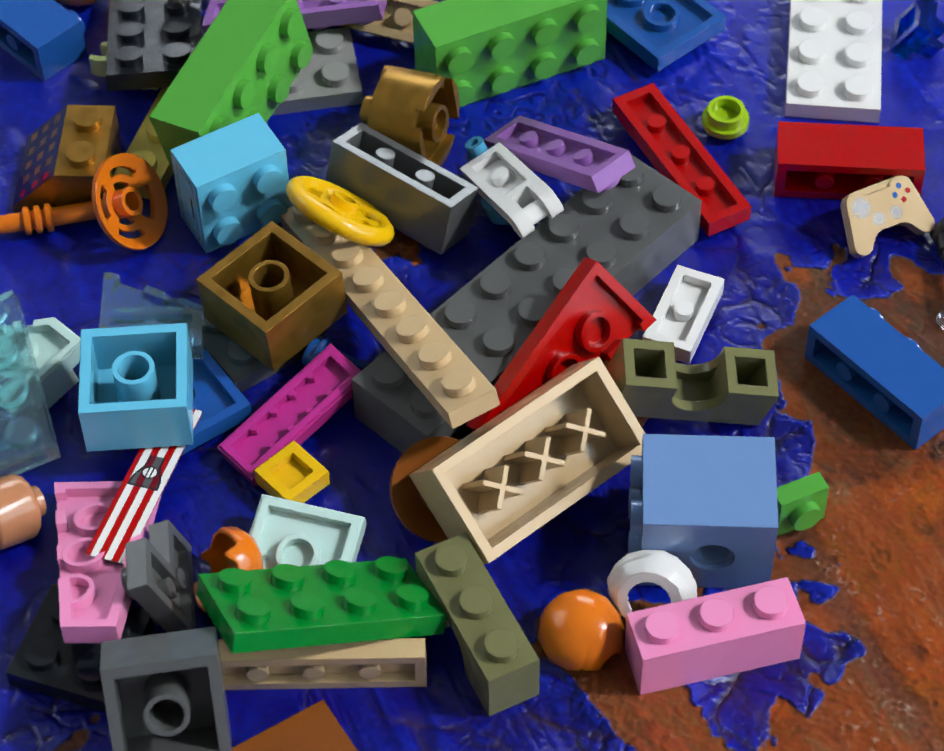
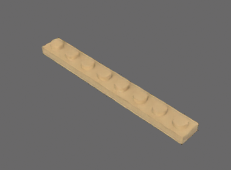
[280,206,500,429]

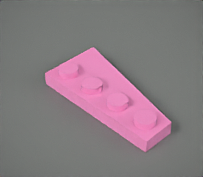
[54,481,161,644]

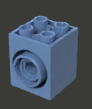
[628,434,778,588]

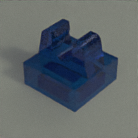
[890,0,944,59]

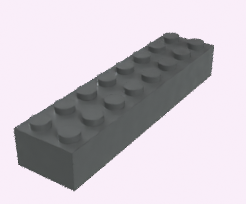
[351,155,702,453]

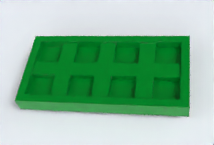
[196,556,447,654]

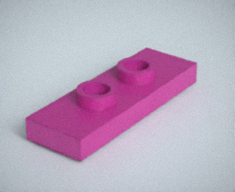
[217,343,361,487]

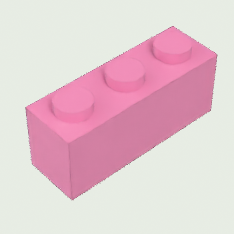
[624,577,806,695]

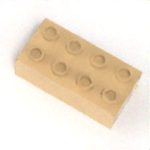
[409,357,646,564]

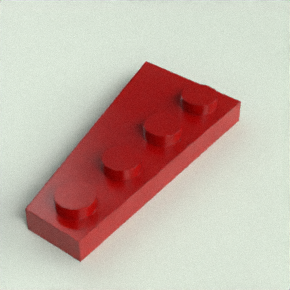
[466,257,656,432]

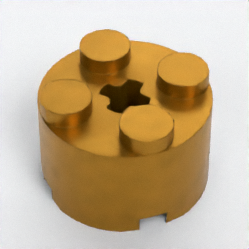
[360,65,460,166]

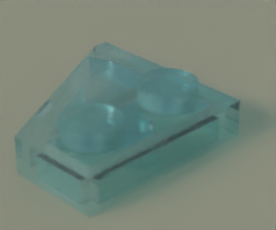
[99,272,205,359]

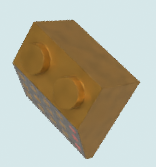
[13,105,122,213]

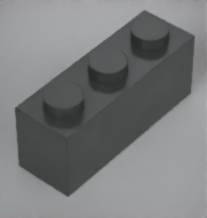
[325,123,479,255]

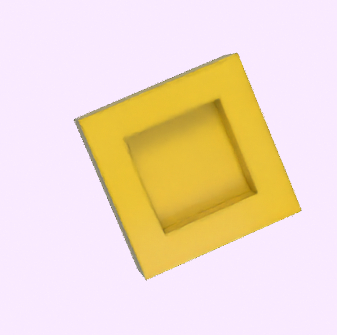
[254,441,330,503]

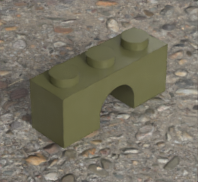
[606,338,779,426]
[415,532,540,716]

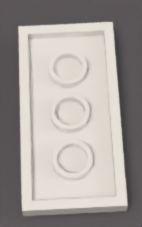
[785,0,882,123]

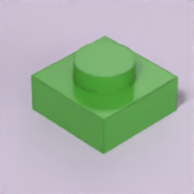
[777,472,829,536]

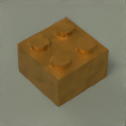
[196,221,348,372]

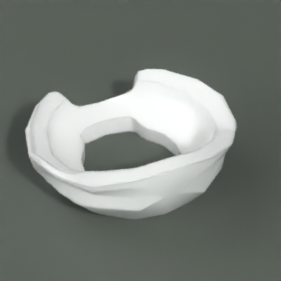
[607,549,697,621]

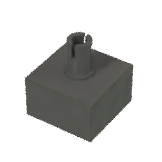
[100,626,232,751]

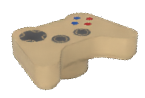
[840,175,935,258]

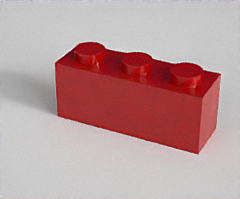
[774,121,926,200]

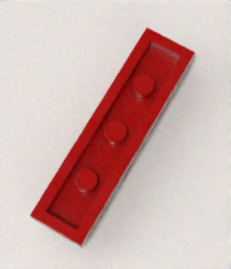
[612,83,751,237]

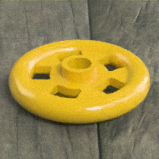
[286,176,394,247]

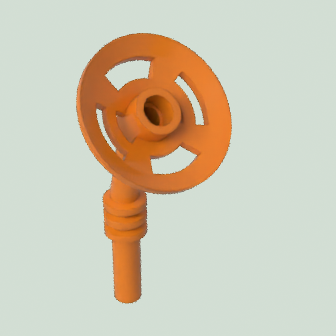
[0,153,168,251]

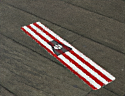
[86,409,202,564]

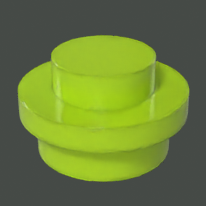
[702,96,749,140]

